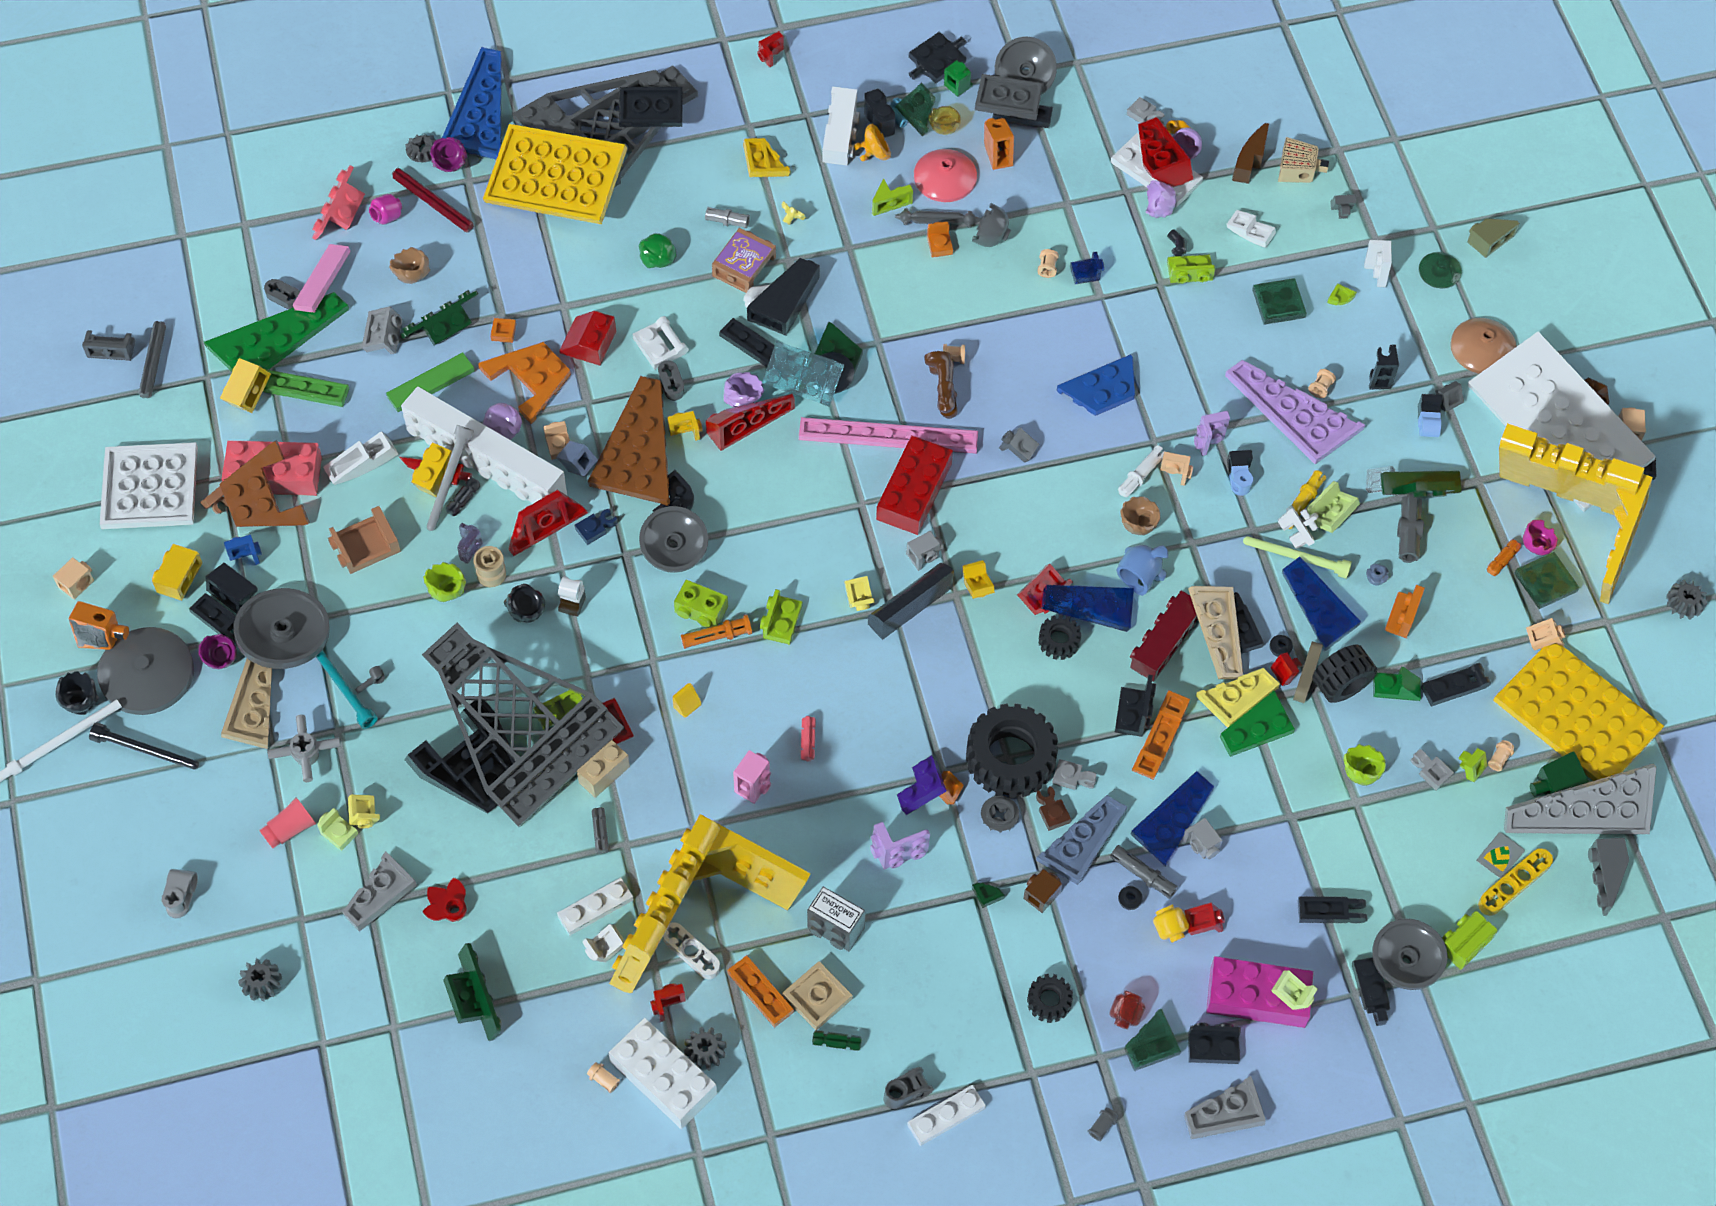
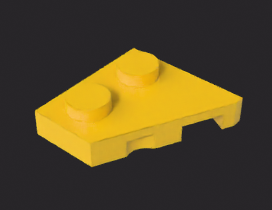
[743,138,790,177]

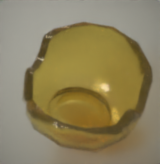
[929,106,961,135]

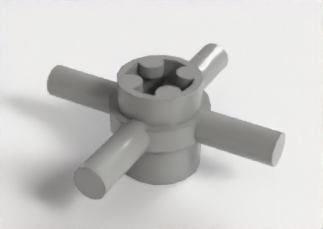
[267,714,341,782]

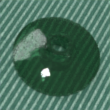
[1419,252,1462,289]

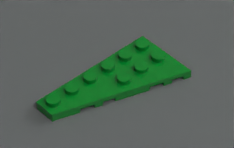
[204,292,349,372]

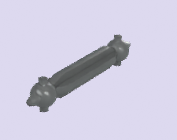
[895,208,980,228]

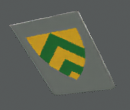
[1476,832,1525,879]

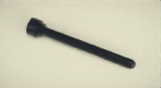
[89,722,199,770]

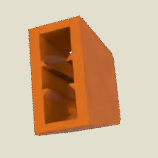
[984,118,1014,170]

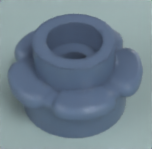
[1366,564,1389,586]

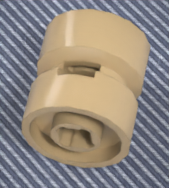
[473,546,506,588]

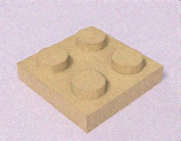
[782,961,853,1030]

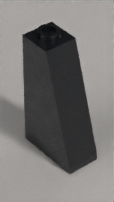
[747,258,820,336]

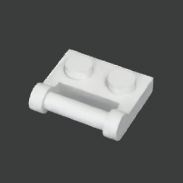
[633,316,689,370]

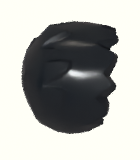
[504,583,545,623]
[55,671,99,715]

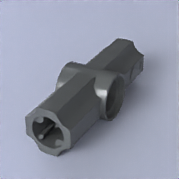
[1397,494,1424,563]

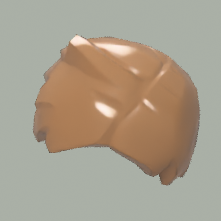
[389,247,430,284]
[1120,497,1160,535]

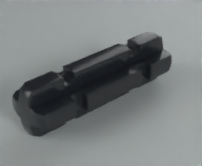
[446,477,480,516]

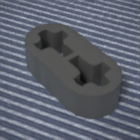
[264,279,300,309]
[658,360,684,401]

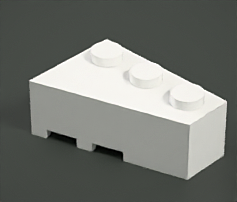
[823,87,860,166]

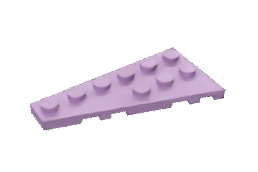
[1225,360,1365,464]

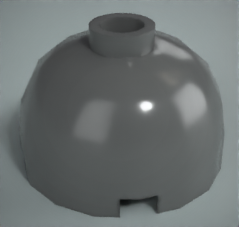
[972,203,1011,247]

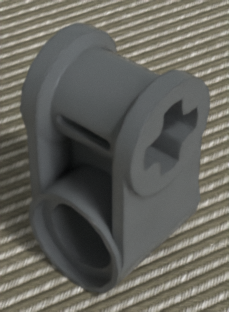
[883,1067,934,1110]

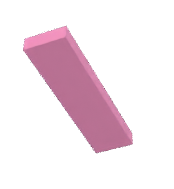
[293,244,351,313]

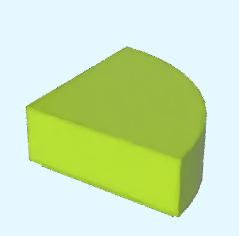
[1327,283,1357,305]

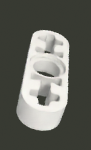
[663,922,720,979]

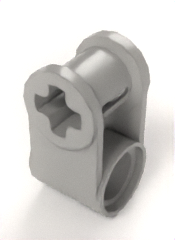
[161,869,198,918]

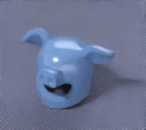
[1116,545,1168,596]

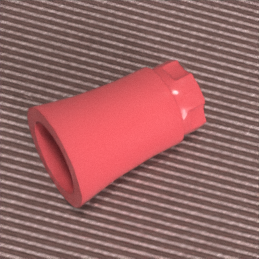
[259,797,316,848]

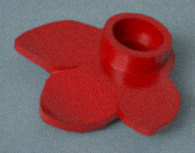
[422,878,467,922]

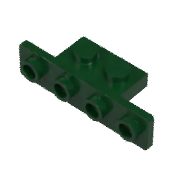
[400,290,478,346]
[1380,471,1462,498]
[443,943,501,1041]

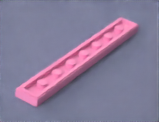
[799,417,978,454]

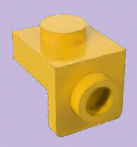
[667,411,703,441]
[962,560,995,599]

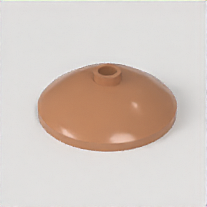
[1450,318,1517,374]

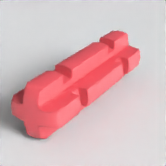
[801,716,816,761]

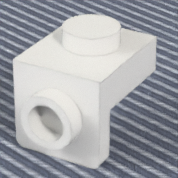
[582,924,625,963]

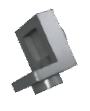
[999,427,1039,463]

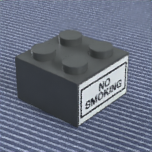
[807,886,865,952]

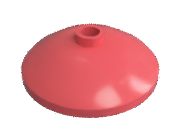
[914,149,977,202]

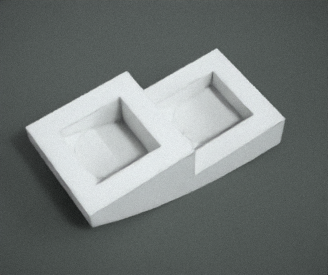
[1227,210,1276,248]

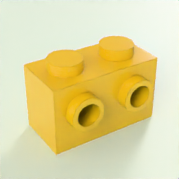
[220,358,271,413]
[411,442,452,497]
[152,544,202,601]

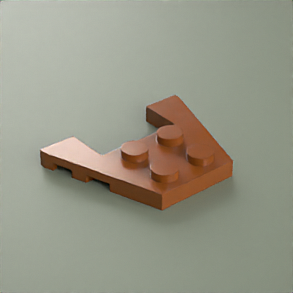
[219,440,310,527]

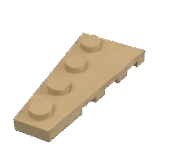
[1188,586,1243,679]
[221,658,272,749]

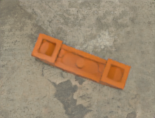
[1132,690,1190,780]

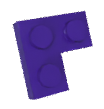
[897,755,947,815]

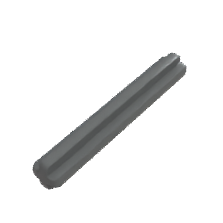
[139,321,166,398]

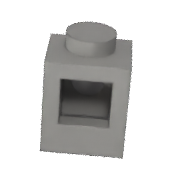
[906,531,943,571]
[1183,818,1222,859]

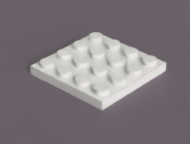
[100,443,198,529]

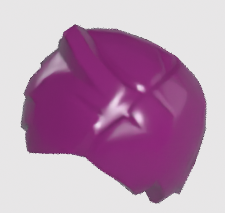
[430,137,467,172]

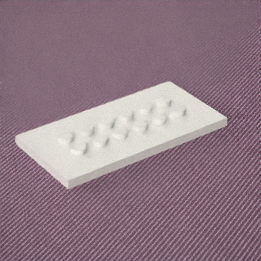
[1468,332,1656,512]

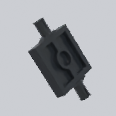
[908,31,967,84]

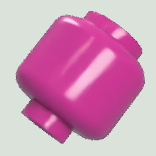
[369,193,402,225]

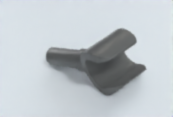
[354,666,385,694]

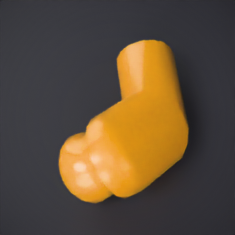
[1166,120,1192,134]

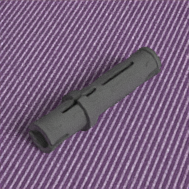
[1110,845,1178,899]

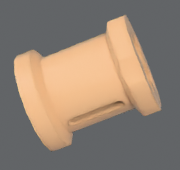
[1037,249,1059,278]
[943,344,965,364]
[1308,369,1336,398]

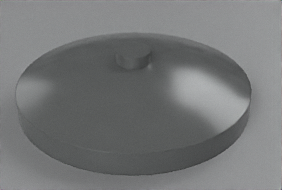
[234,588,330,669]
[97,627,194,715]

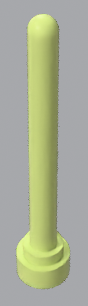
[1243,536,1352,579]

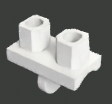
[1278,505,1319,548]

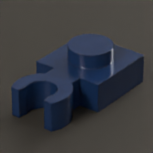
[574,509,617,545]

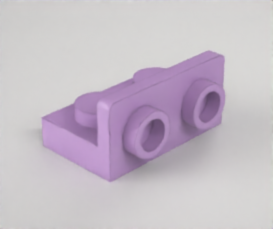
[1194,411,1230,456]

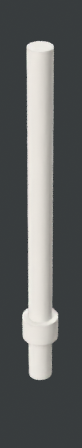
[0,699,122,782]

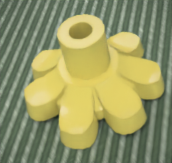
[782,201,806,225]

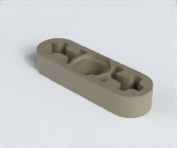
[1293,641,1323,703]

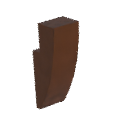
[1232,123,1269,184]

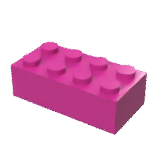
[1206,956,1313,1028]

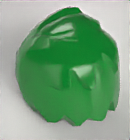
[639,233,677,268]

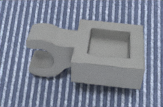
[1127,97,1165,124]
[1410,749,1454,790]
[1052,759,1097,790]

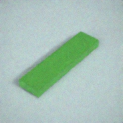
[386,352,475,412]
[263,369,349,407]

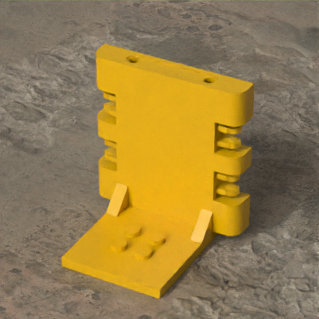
[1499,423,1653,605]
[609,814,811,993]

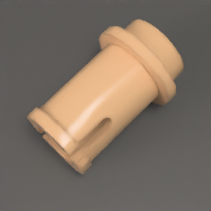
[1488,740,1514,771]
[587,1062,620,1093]

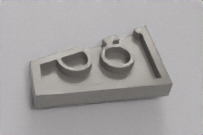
[343,851,417,932]
[1184,1076,1266,1139]

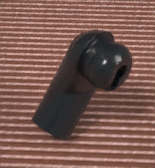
[1167,229,1187,257]

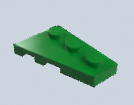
[1220,691,1295,757]

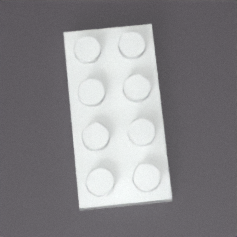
[1111,132,1203,208]

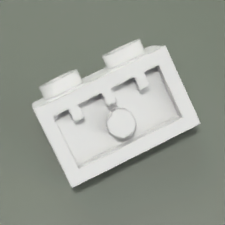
[1364,240,1392,287]

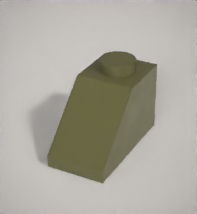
[1467,218,1520,258]

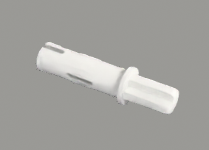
[1118,445,1166,498]

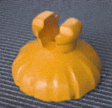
[854,124,891,161]

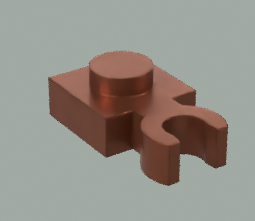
[1036,786,1071,831]

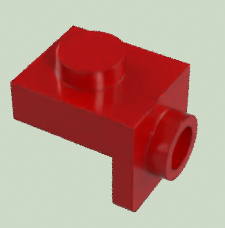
[650,983,686,1022]

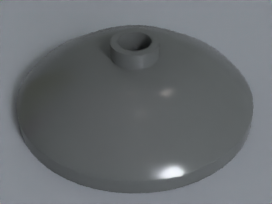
[995,37,1057,94]
[639,506,708,573]
[1372,919,1447,990]

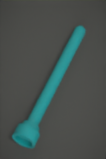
[316,650,378,729]

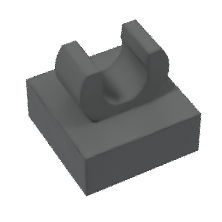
[1330,195,1356,219]
[1435,381,1464,412]

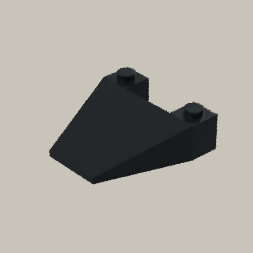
[405,700,515,814]

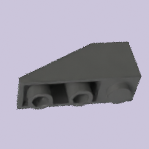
[1588,838,1629,916]

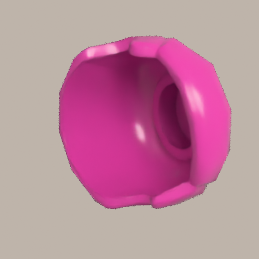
[1522,520,1558,556]

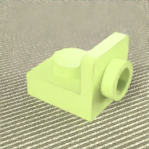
[317,808,358,851]

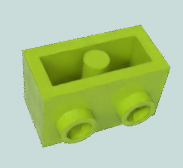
[674,580,728,627]

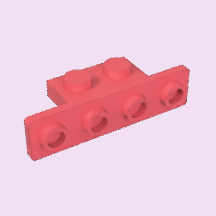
[312,165,365,240]

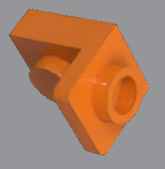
[927,222,953,258]

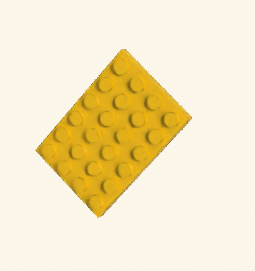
[483,124,628,225]
[1493,643,1664,781]

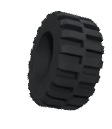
[966,704,1058,798]

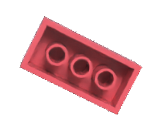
[222,441,322,496]

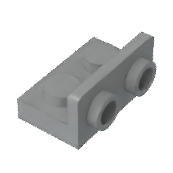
[362,307,402,354]

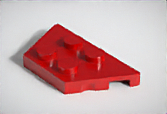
[509,490,588,556]

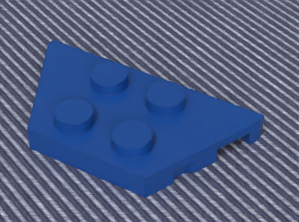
[1057,354,1135,416]

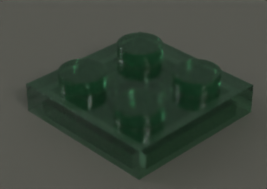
[1252,278,1307,325]
[1514,552,1580,609]

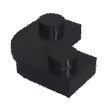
[652,470,694,512]

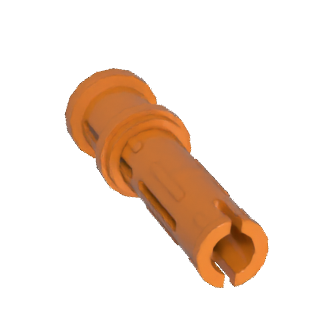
[681,614,752,649]

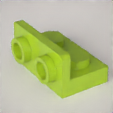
[1167,255,1215,284]
[760,589,802,645]

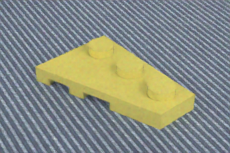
[1196,668,1280,728]

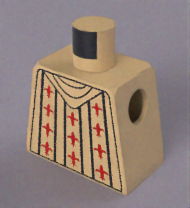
[1278,137,1329,183]

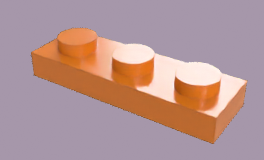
[727,955,794,1028]

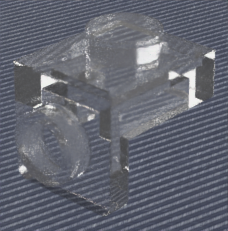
[1365,466,1399,496]

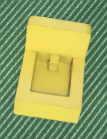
[844,576,875,611]
[348,794,380,829]

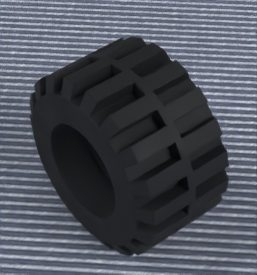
[1312,644,1378,703]

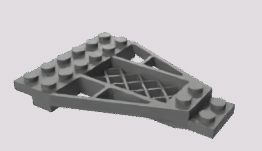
[512,65,698,187]
[422,622,624,827]

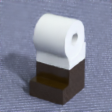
[558,576,586,617]

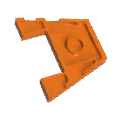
[478,342,571,424]

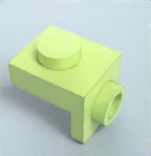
[1271,970,1317,1010]

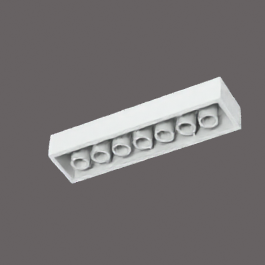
[401,387,567,503]

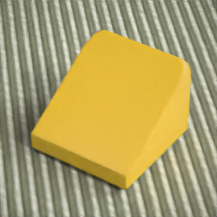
[672,683,701,718]

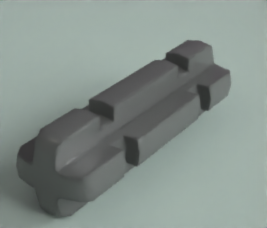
[592,807,609,854]

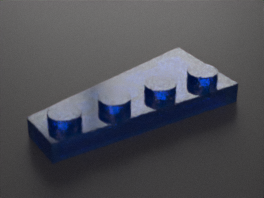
[1282,556,1361,651]
[1041,585,1134,632]
[1130,771,1214,867]

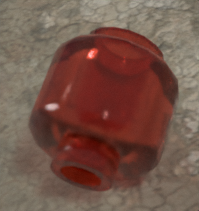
[1109,991,1146,1030]

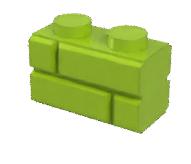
[1442,911,1498,970]

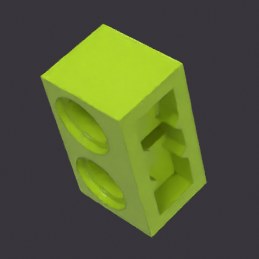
[533,690,583,730]

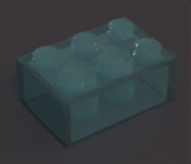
[762,341,844,407]

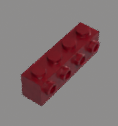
[1130,590,1198,682]

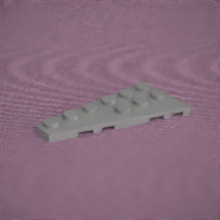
[1504,763,1656,834]

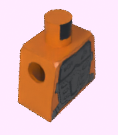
[68,601,129,650]

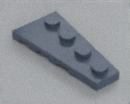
[1036,795,1127,885]

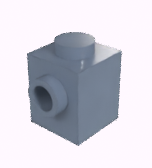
[556,441,598,476]

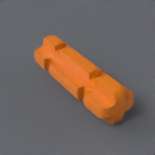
[1487,539,1521,576]

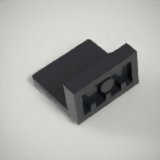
[1114,674,1156,737]

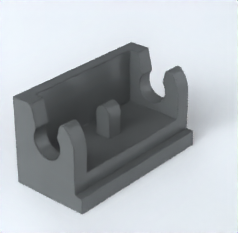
[82,330,135,361]

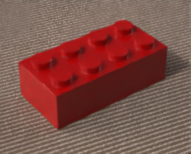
[876,435,953,535]

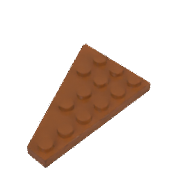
[587,376,670,506]

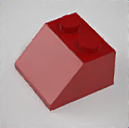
[559,311,616,366]

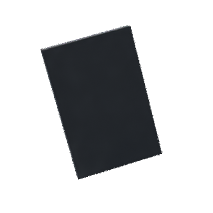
[619,87,683,127]

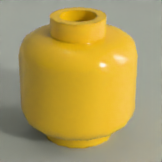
[1153,904,1189,943]

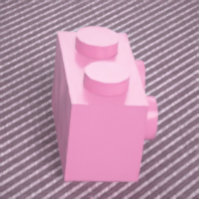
[733,750,771,804]

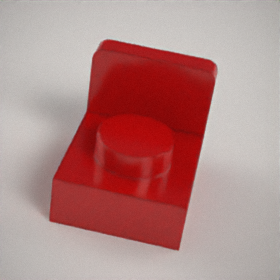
[757,31,784,68]
[1184,902,1225,935]

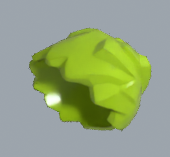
[423,562,466,602]
[1344,744,1386,786]

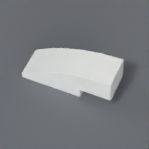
[323,431,399,485]

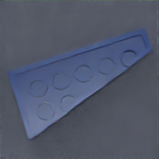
[442,47,502,159]

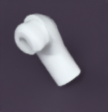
[743,285,770,308]

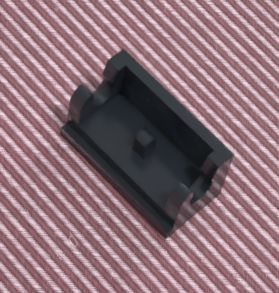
[1369,345,1399,390]
[205,562,258,614]

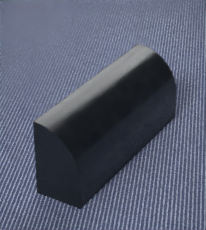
[868,563,954,640]

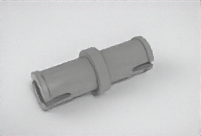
[705,207,750,228]

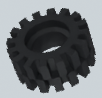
[1038,615,1081,660]
[1027,974,1073,1023]

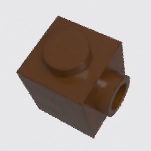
[1023,869,1062,913]

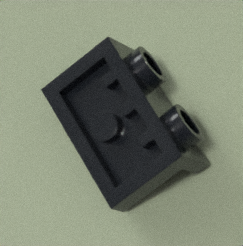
[1188,1023,1241,1064]

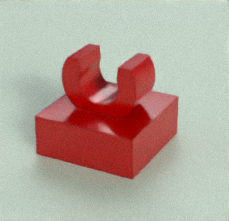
[1270,653,1302,686]

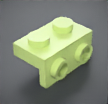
[1307,481,1360,533]

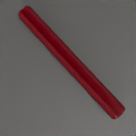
[392,168,474,232]

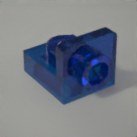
[1070,251,1104,284]

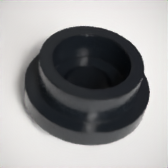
[1269,635,1293,657]
[1118,886,1143,910]

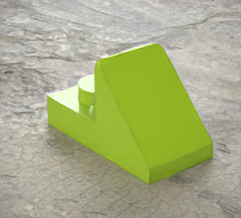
[872,179,913,216]

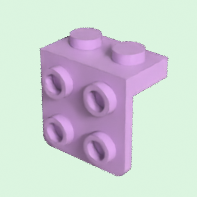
[870,822,930,869]

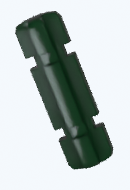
[812,1030,862,1051]

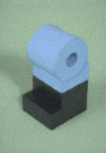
[1418,394,1442,437]
[1227,450,1253,496]

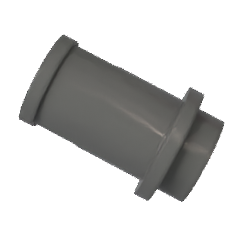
[1088,1107,1118,1141]

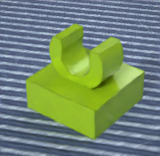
[1458,748,1487,783]

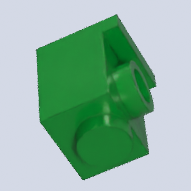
[944,61,973,97]

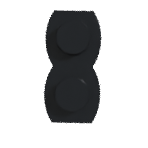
[864,88,895,138]

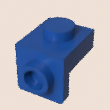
[224,534,262,565]

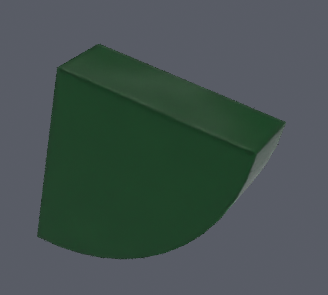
[972,883,1005,908]

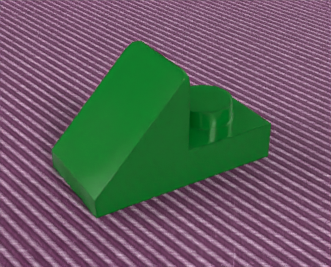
[1373,667,1421,701]

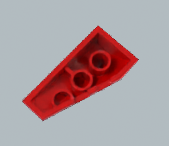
[1138,117,1193,187]
[705,394,795,451]

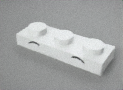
[557,878,634,936]
[907,1085,986,1146]

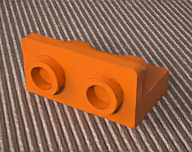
[1385,585,1425,638]

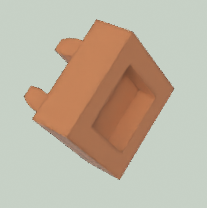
[200,486,228,514]

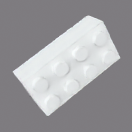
[608,1018,717,1130]

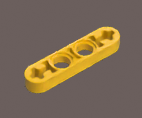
[1478,848,1553,916]

